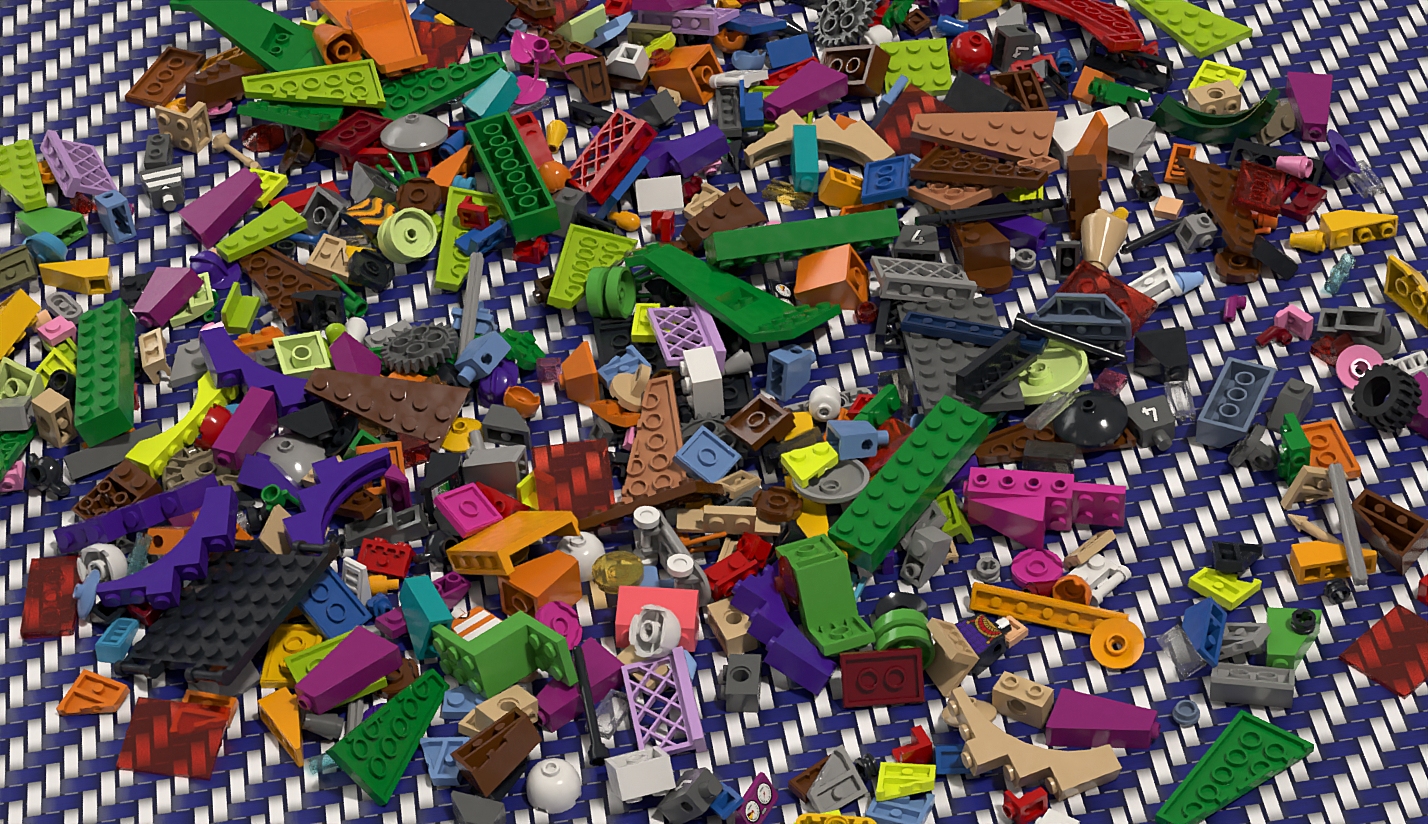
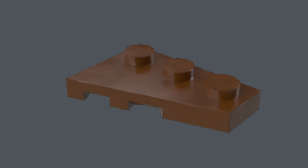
[334,487,383,520]

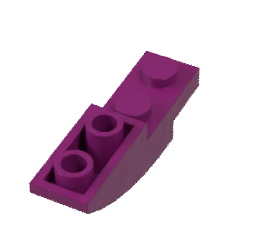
[375,571,471,639]

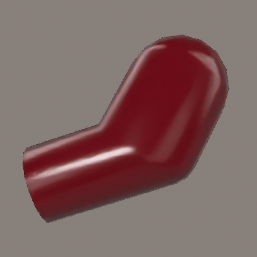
[682,176,703,204]
[1255,326,1293,348]

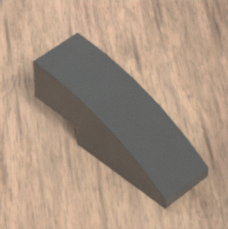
[1316,306,1386,338]
[345,504,429,546]

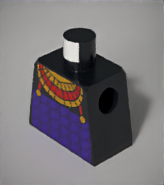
[955,613,1012,676]

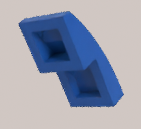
[708,781,745,820]

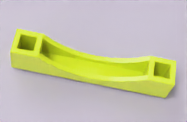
[125,370,239,480]

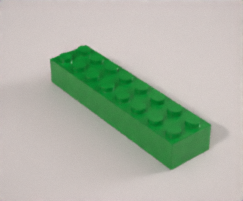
[465,111,561,242]
[703,208,901,271]
[74,298,135,448]
[827,395,988,573]

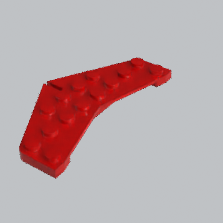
[1013,0,1145,53]

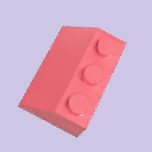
[615,585,699,652]

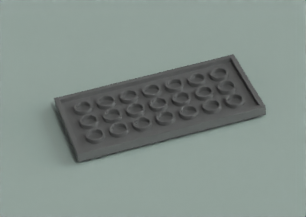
[896,296,1025,417]

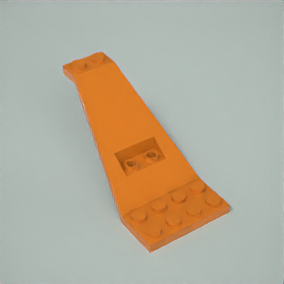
[310,0,429,77]

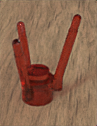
[70,192,120,237]

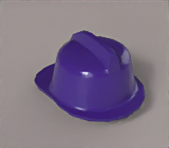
[1324,129,1361,181]
[189,250,241,290]
[478,357,519,409]

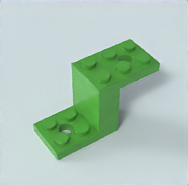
[775,533,876,657]
[431,610,578,699]

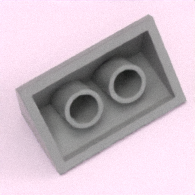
[1209,662,1295,709]

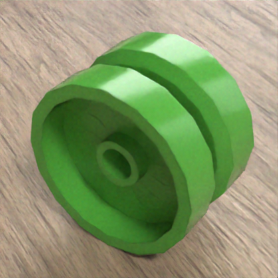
[586,266,636,318]
[872,608,935,670]

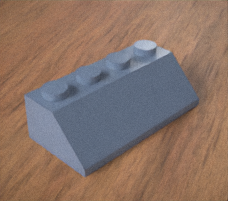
[1196,357,1277,448]

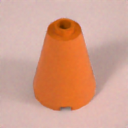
[313,23,364,65]

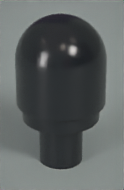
[676,395,692,422]

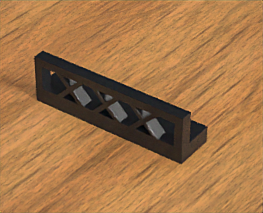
[1082,37,1174,95]
[568,100,659,138]
[1228,138,1326,186]
[875,298,912,354]
[956,330,1037,405]

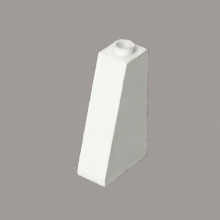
[1049,105,1130,170]

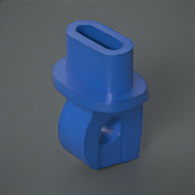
[367,592,393,618]

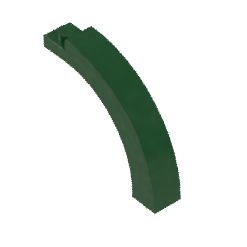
[1148,87,1281,144]

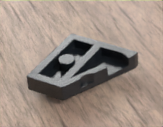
[1211,541,1263,574]

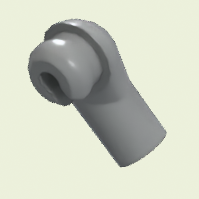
[465,430,486,460]

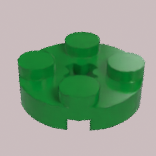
[501,328,546,370]

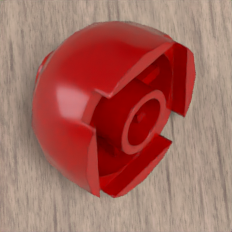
[948,31,993,75]
[194,403,233,451]

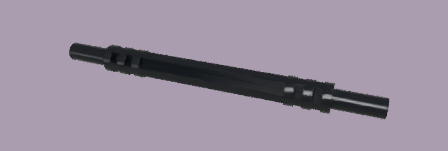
[915,198,1063,226]

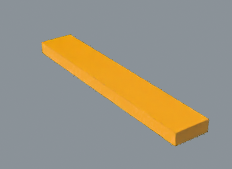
[969,582,1130,635]

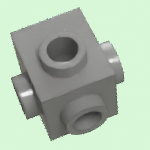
[1175,213,1218,250]

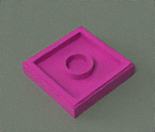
[433,482,504,539]

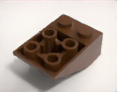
[71,459,163,520]

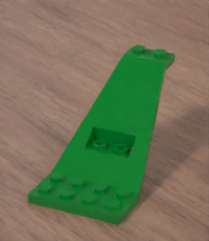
[169,0,316,73]
[237,45,366,131]
[624,241,842,343]

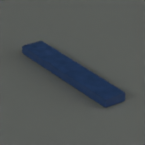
[901,311,1049,355]

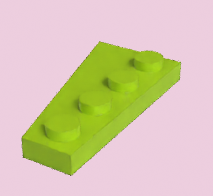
[215,200,308,263]

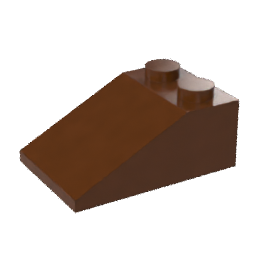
[820,44,891,97]

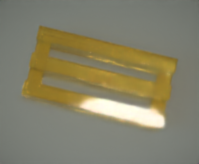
[762,179,814,210]

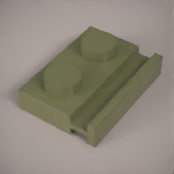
[0,244,38,293]

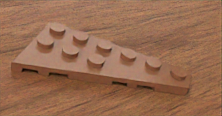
[910,111,1058,162]
[908,155,1060,211]
[621,375,689,504]

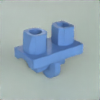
[451,300,498,336]

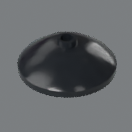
[1052,390,1129,449]

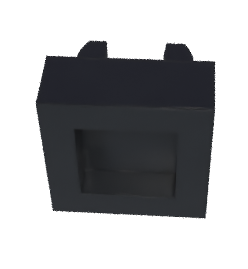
[604,451,630,479]

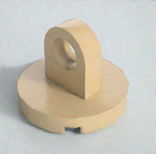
[609,364,651,413]

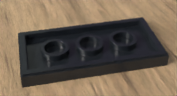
[423,0,518,44]

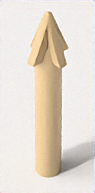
[1287,514,1344,545]

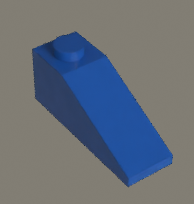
[1182,596,1227,668]

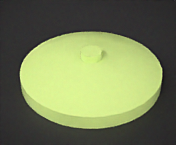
[1014,339,1089,405]

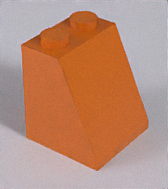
[647,44,724,105]
[794,244,871,310]
[497,550,582,619]

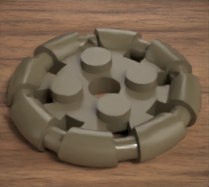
[162,443,246,491]

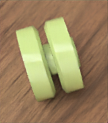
[377,207,437,264]

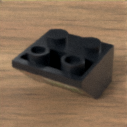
[420,452,466,524]

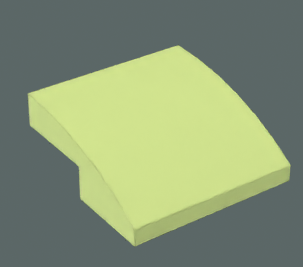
[169,272,215,327]

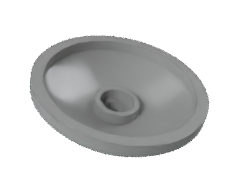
[380,114,448,152]
[253,433,326,486]
[792,459,870,504]

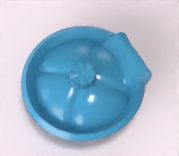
[22,231,68,263]

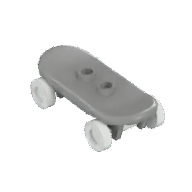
[632,506,711,607]

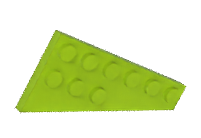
[1125,0,1253,59]
[242,59,386,108]
[0,139,48,212]
[434,186,506,292]
[547,223,638,309]

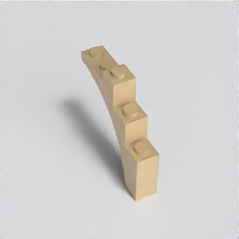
[744,109,896,169]
[947,686,1122,802]

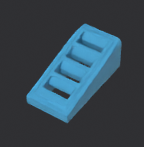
[95,617,140,663]

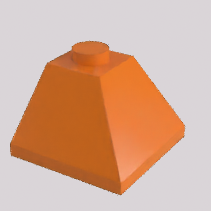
[558,341,600,407]

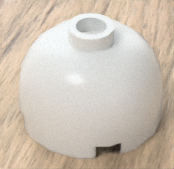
[556,531,607,582]
[76,543,128,583]
[629,604,681,659]
[526,758,582,814]

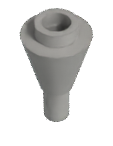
[720,349,754,376]

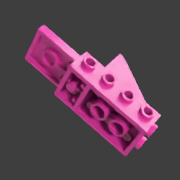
[963,467,1126,552]

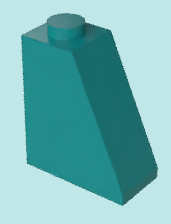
[461,68,521,120]
[790,125,819,192]
[399,575,454,660]

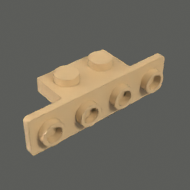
[676,505,780,536]

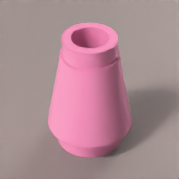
[1276,156,1313,179]

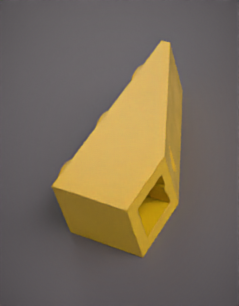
[1319,210,1398,249]
[39,257,113,295]

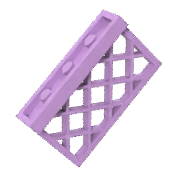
[638,7,740,36]
[40,130,119,198]
[647,302,726,372]
[621,646,708,755]

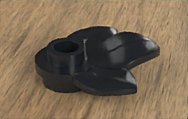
[644,278,688,308]

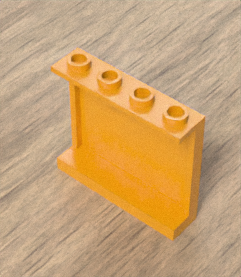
[446,511,581,576]

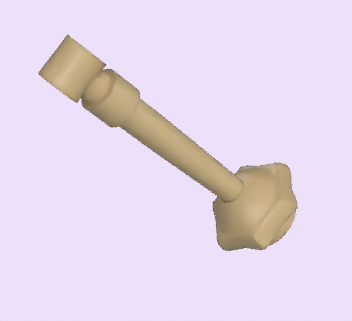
[212,132,262,170]

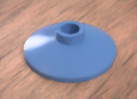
[73,569,100,620]

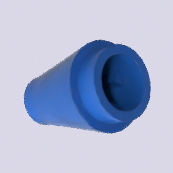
[936,15,969,36]
[1055,48,1076,76]
[438,130,469,160]

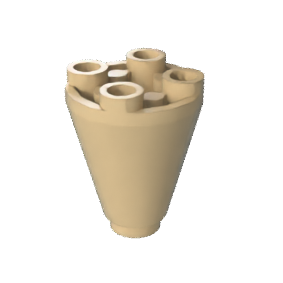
[1081,209,1128,278]

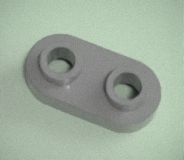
[46,292,83,325]

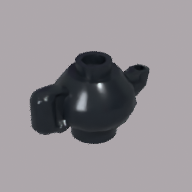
[27,453,71,496]
[413,530,465,568]

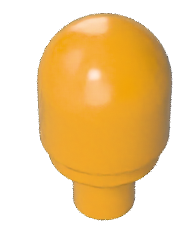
[609,211,641,232]
[368,575,399,596]

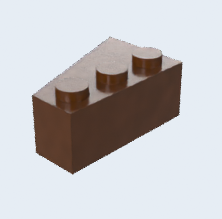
[949,220,1011,272]
[1351,488,1428,576]

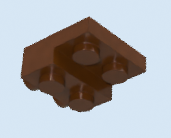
[723,393,796,452]

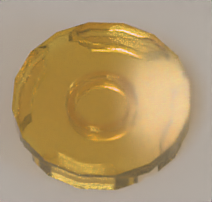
[592,551,644,594]

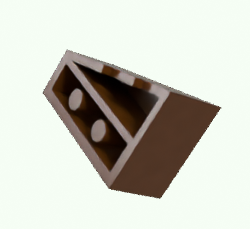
[185,60,258,110]
[990,69,1049,112]
[1066,154,1102,240]
[680,185,767,251]
[450,706,542,798]

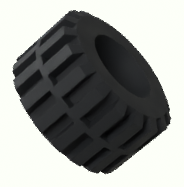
[1351,363,1422,433]

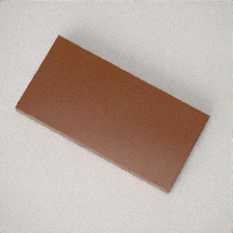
[125,46,206,108]

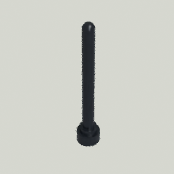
[1121,205,1213,254]
[1012,312,1128,363]
[572,645,610,766]

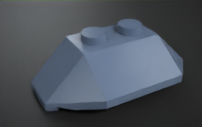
[1031,293,1132,340]

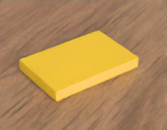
[260,624,324,689]

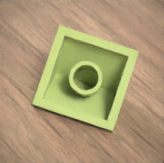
[553,4,606,44]
[272,331,331,379]
[0,356,45,399]

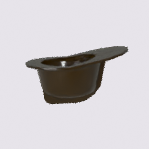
[278,127,317,174]

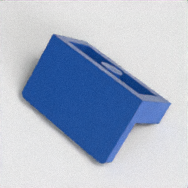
[761,33,813,69]
[739,79,764,128]
[454,218,508,257]
[935,744,992,774]

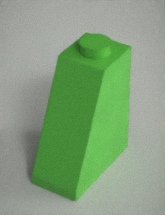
[15,206,89,246]
[1265,607,1321,670]

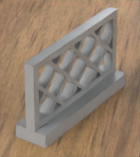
[870,256,977,303]

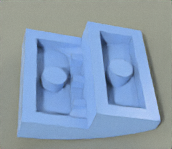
[584,11,634,49]

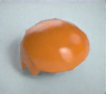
[713,28,748,53]
[538,161,571,194]
[503,386,541,419]
[1053,574,1092,606]

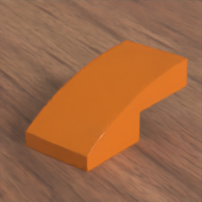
[589,399,641,427]

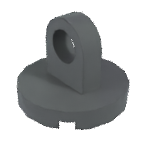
[1352,315,1402,360]
[1228,422,1278,471]

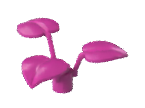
[510,30,597,106]

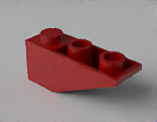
[511,111,554,169]

